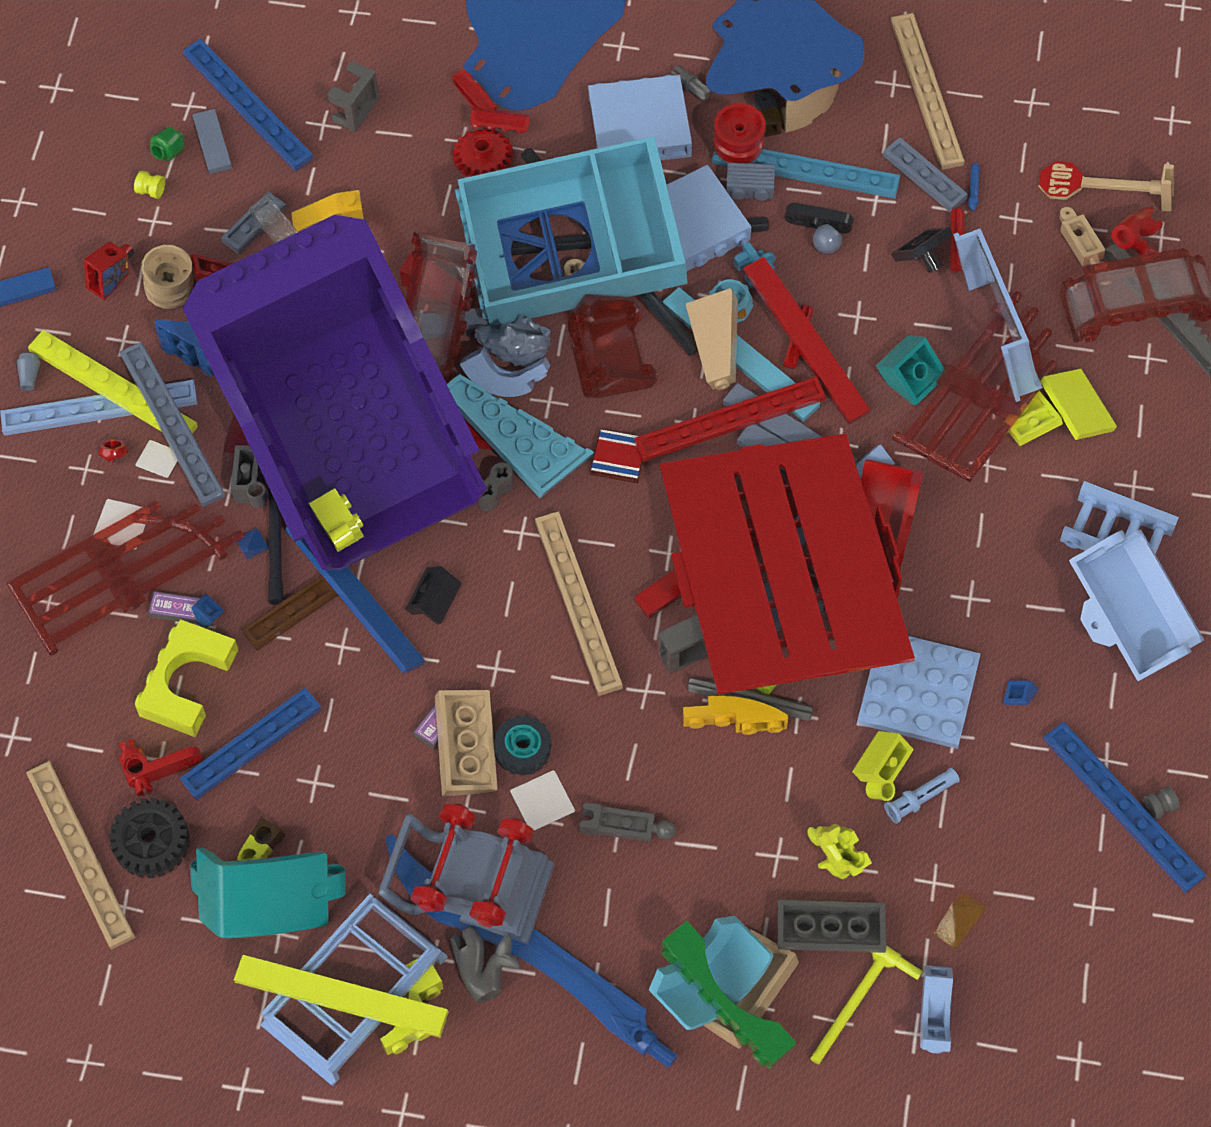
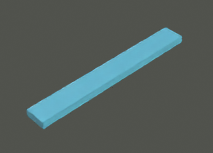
[662,287,820,422]

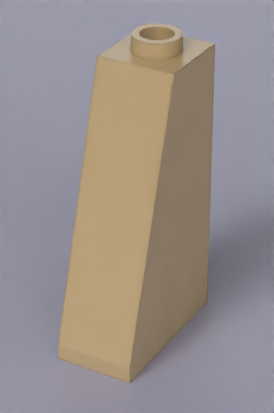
[685,288,738,390]

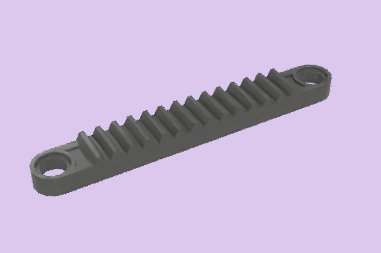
[1104,243,1211,378]

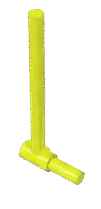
[810,945,923,1064]

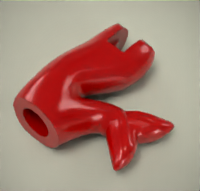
[1111,207,1163,267]

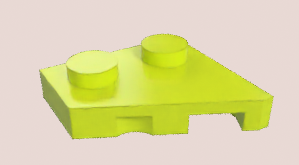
[1007,390,1063,446]

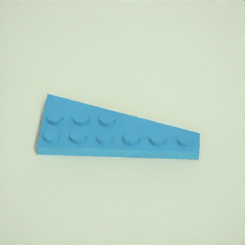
[447,374,594,498]

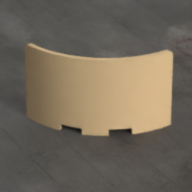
[780,68,841,132]

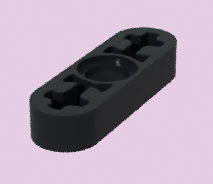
[784,203,854,234]

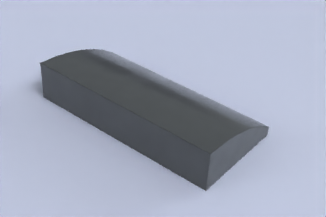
[777,900,886,953]

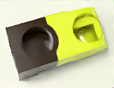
[237,817,285,861]

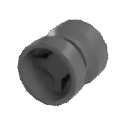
[1143,786,1180,820]

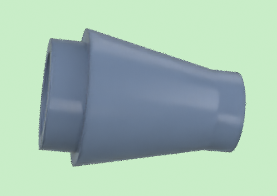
[16,353,41,391]

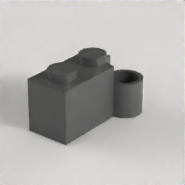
[231,445,268,508]

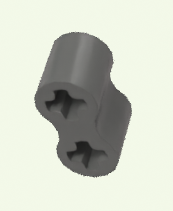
[477,463,514,511]

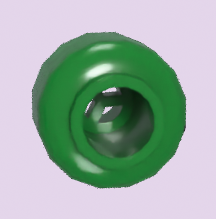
[150,127,185,161]

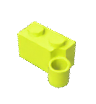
[309,489,364,552]
[852,731,914,801]

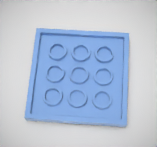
[857,636,980,749]

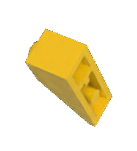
[292,190,364,234]

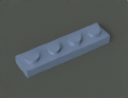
[883,137,968,212]

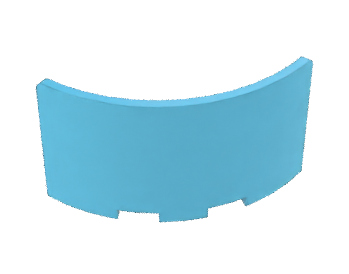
[649,916,773,1030]

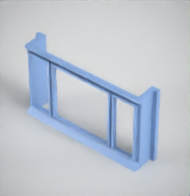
[260,894,448,1087]

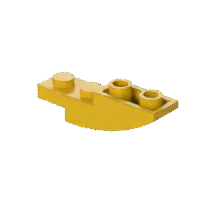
[683,696,788,735]

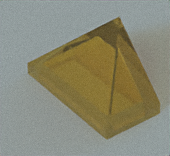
[934,892,987,949]

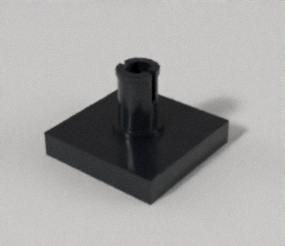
[891,227,953,273]

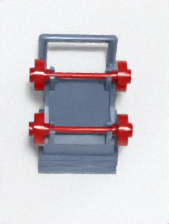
[379,804,555,945]

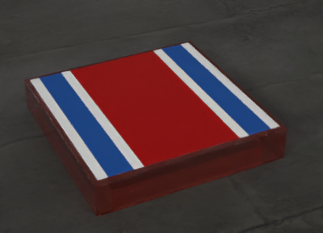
[590,428,643,484]

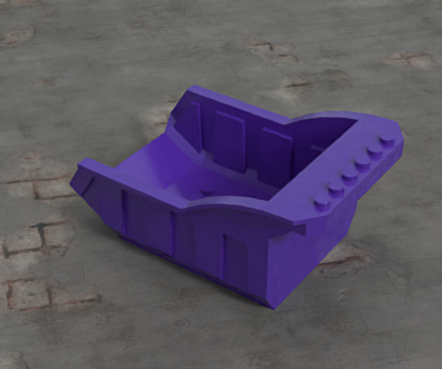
[183,214,487,570]

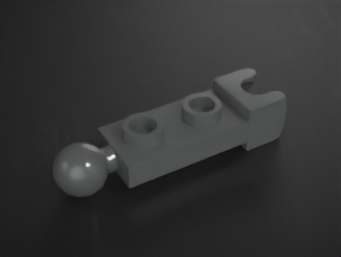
[579,803,676,842]

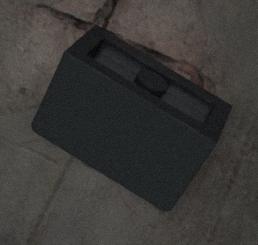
[405,566,461,624]

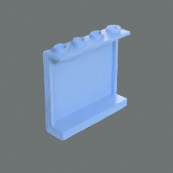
[588,75,692,161]
[667,165,751,272]

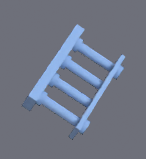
[1060,481,1179,555]

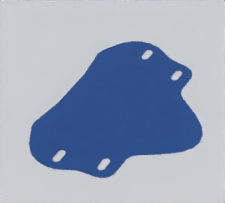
[464,0,625,111]
[706,0,864,101]

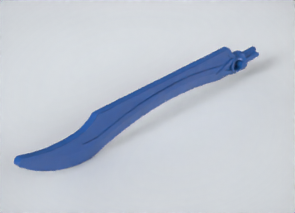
[385,835,678,1068]

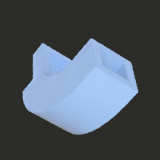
[460,347,550,397]
[920,965,953,1053]

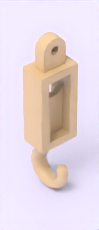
[1059,207,1112,286]

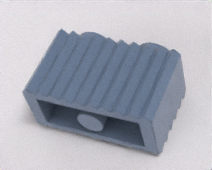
[726,163,775,201]

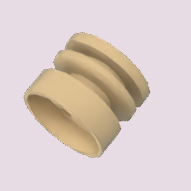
[142,245,194,309]

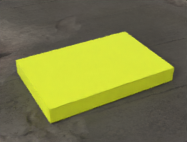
[1040,369,1117,440]

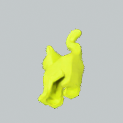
[807,824,872,879]

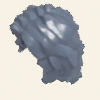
[474,313,551,367]

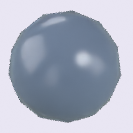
[813,224,842,254]

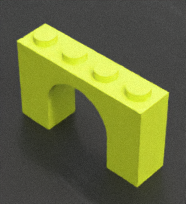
[135,619,239,737]

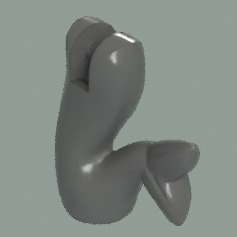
[450,926,520,1004]

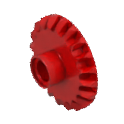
[453,127,513,177]

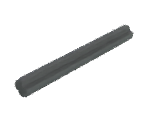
[688,677,813,721]

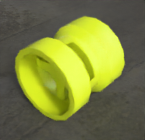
[134,170,165,199]

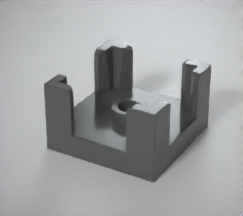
[327,61,380,132]

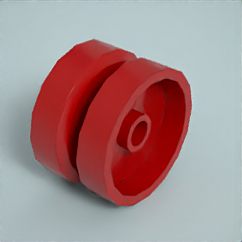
[713,103,765,163]

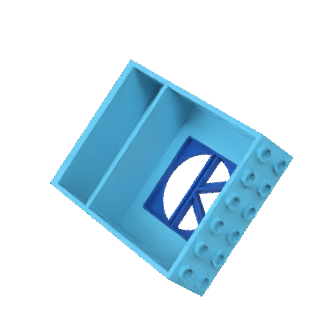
[455,136,688,327]

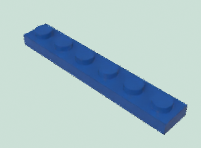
[180,688,322,801]

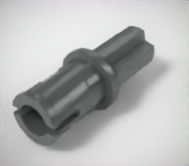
[671,65,711,100]

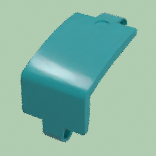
[190,847,346,938]

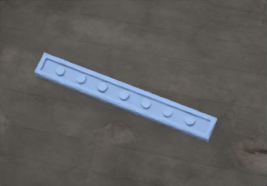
[0,379,198,436]

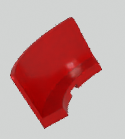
[861,459,924,570]

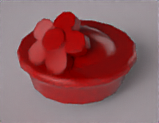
[98,439,129,463]

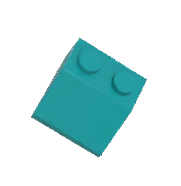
[876,335,948,405]

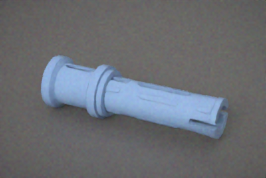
[884,768,960,824]

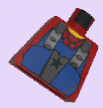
[83,242,135,300]

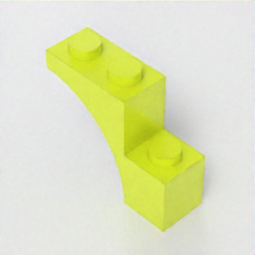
[381,958,443,1055]

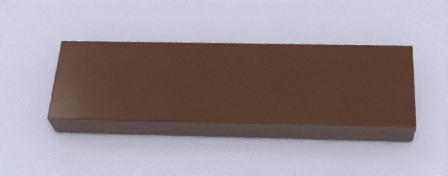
[241,575,338,651]

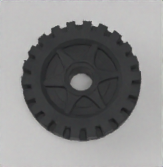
[109,798,190,878]

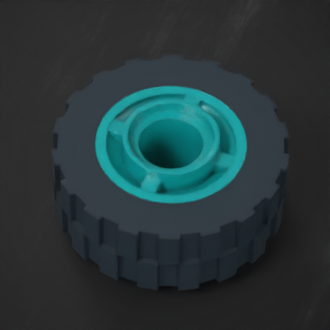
[494,715,551,776]

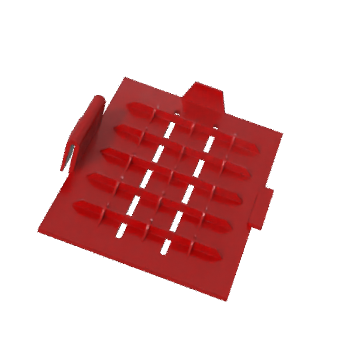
[659,433,915,695]

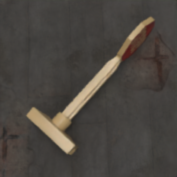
[1038,161,1174,212]

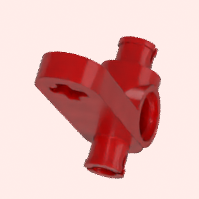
[119,739,203,796]

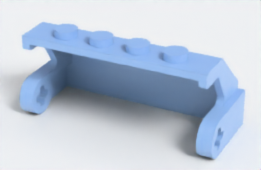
[1069,529,1204,681]

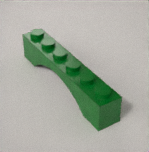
[661,921,796,1070]

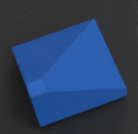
[235,528,269,560]
[191,593,224,629]
[1003,680,1038,705]

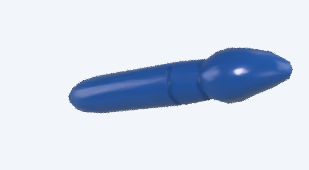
[968,162,980,211]

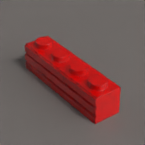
[452,69,497,110]
[470,107,530,134]

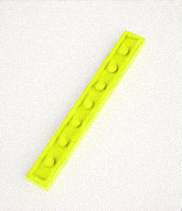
[234,955,449,1038]

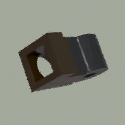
[753,90,782,137]

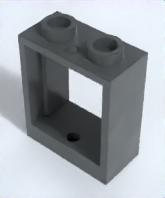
[658,615,708,674]

